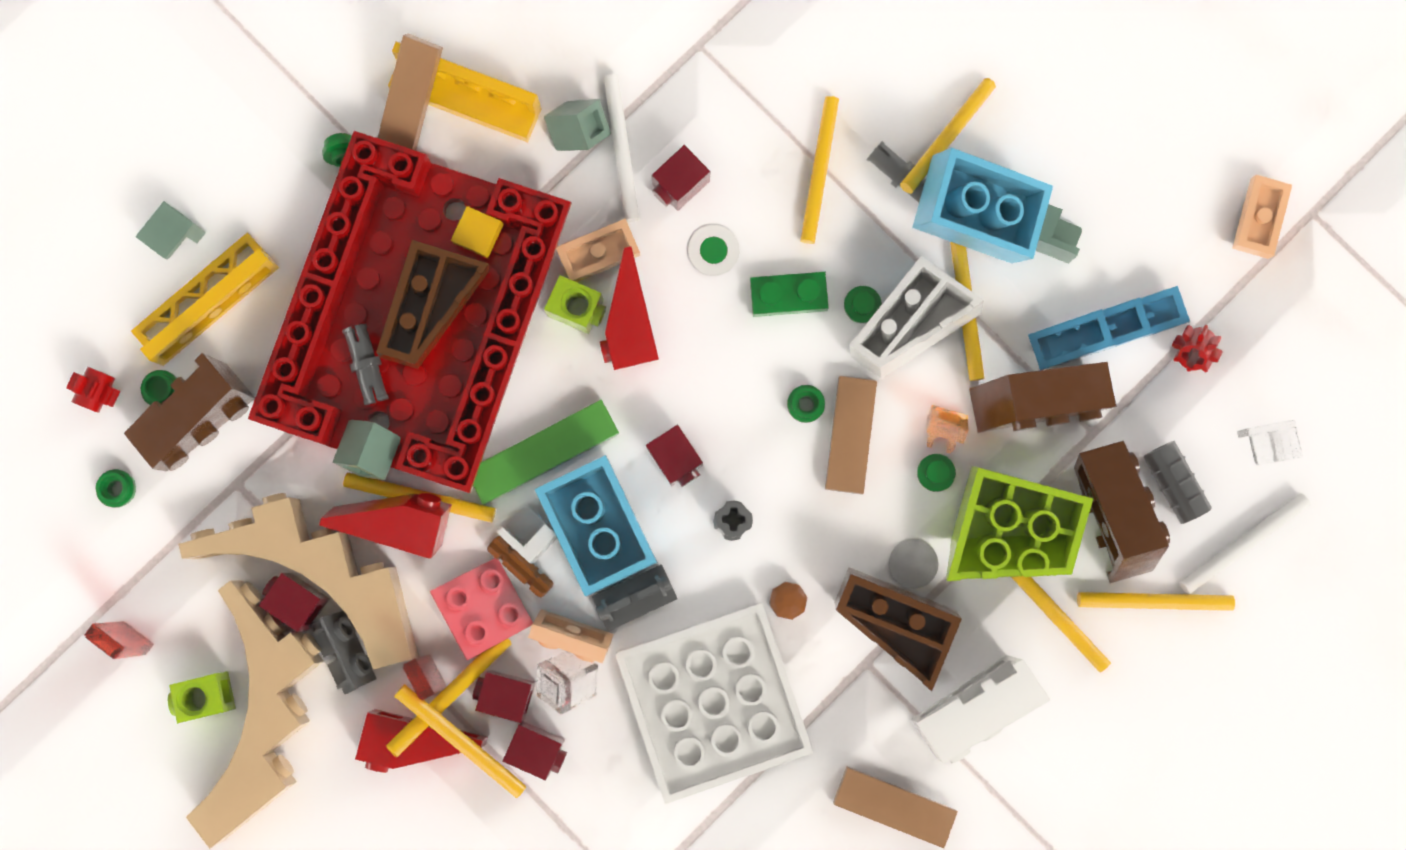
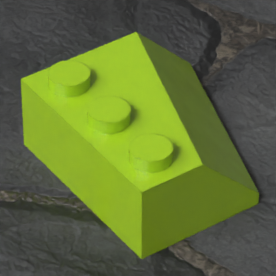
[946,465,1093,581]

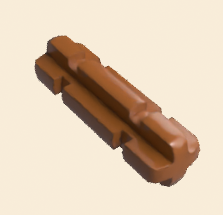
[487,535,554,598]

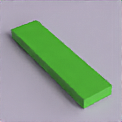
[473,399,620,505]

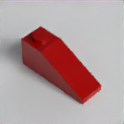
[599,246,659,370]
[319,493,452,559]
[355,709,488,773]

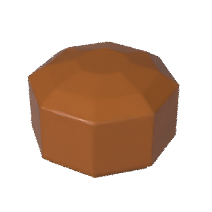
[769,581,808,620]

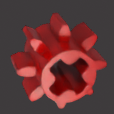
[1171,325,1223,373]
[66,366,121,413]

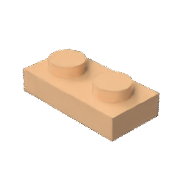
[1232,174,1293,259]
[556,218,641,282]
[528,609,614,663]

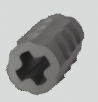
[1143,440,1213,524]
[713,500,753,541]

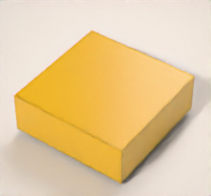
[451,206,504,258]

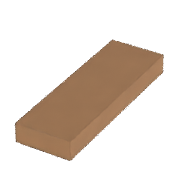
[377,33,443,151]
[825,376,877,495]
[833,766,958,849]

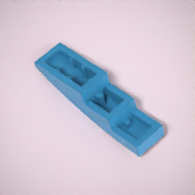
[1028,285,1190,370]

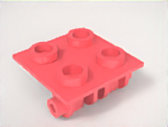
[430,558,533,660]

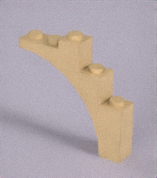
[178,493,419,670]
[186,580,324,849]

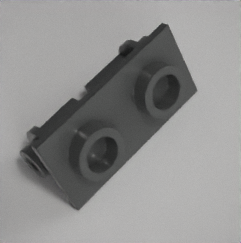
[592,564,678,632]
[311,610,377,695]

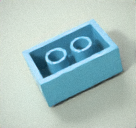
[912,147,1053,264]
[534,455,658,597]

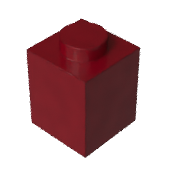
[651,144,711,211]
[645,424,703,487]
[259,573,330,632]
[472,670,536,723]
[502,721,568,781]

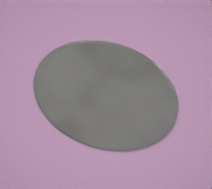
[889,539,939,588]

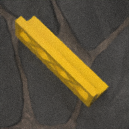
[388,41,542,143]
[131,232,279,366]

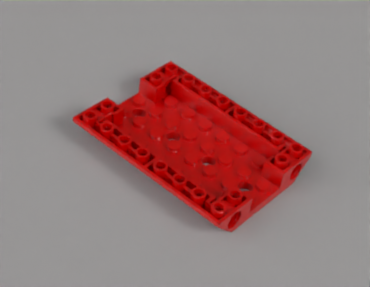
[248,131,572,493]

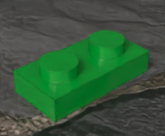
[750,271,829,317]

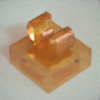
[926,404,969,454]

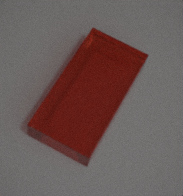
[84,621,154,659]
[402,654,447,701]

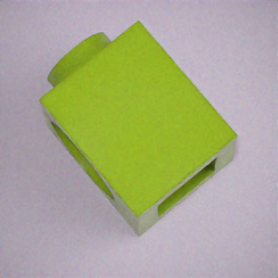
[544,275,607,334]
[167,671,236,724]

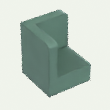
[544,99,611,151]
[135,201,206,260]
[1036,204,1082,264]
[332,420,401,480]

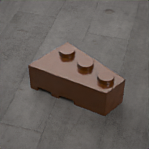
[376,240,489,369]
[123,352,255,472]
[969,361,1117,433]
[1074,440,1170,583]
[834,567,962,691]

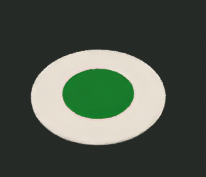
[688,225,740,276]

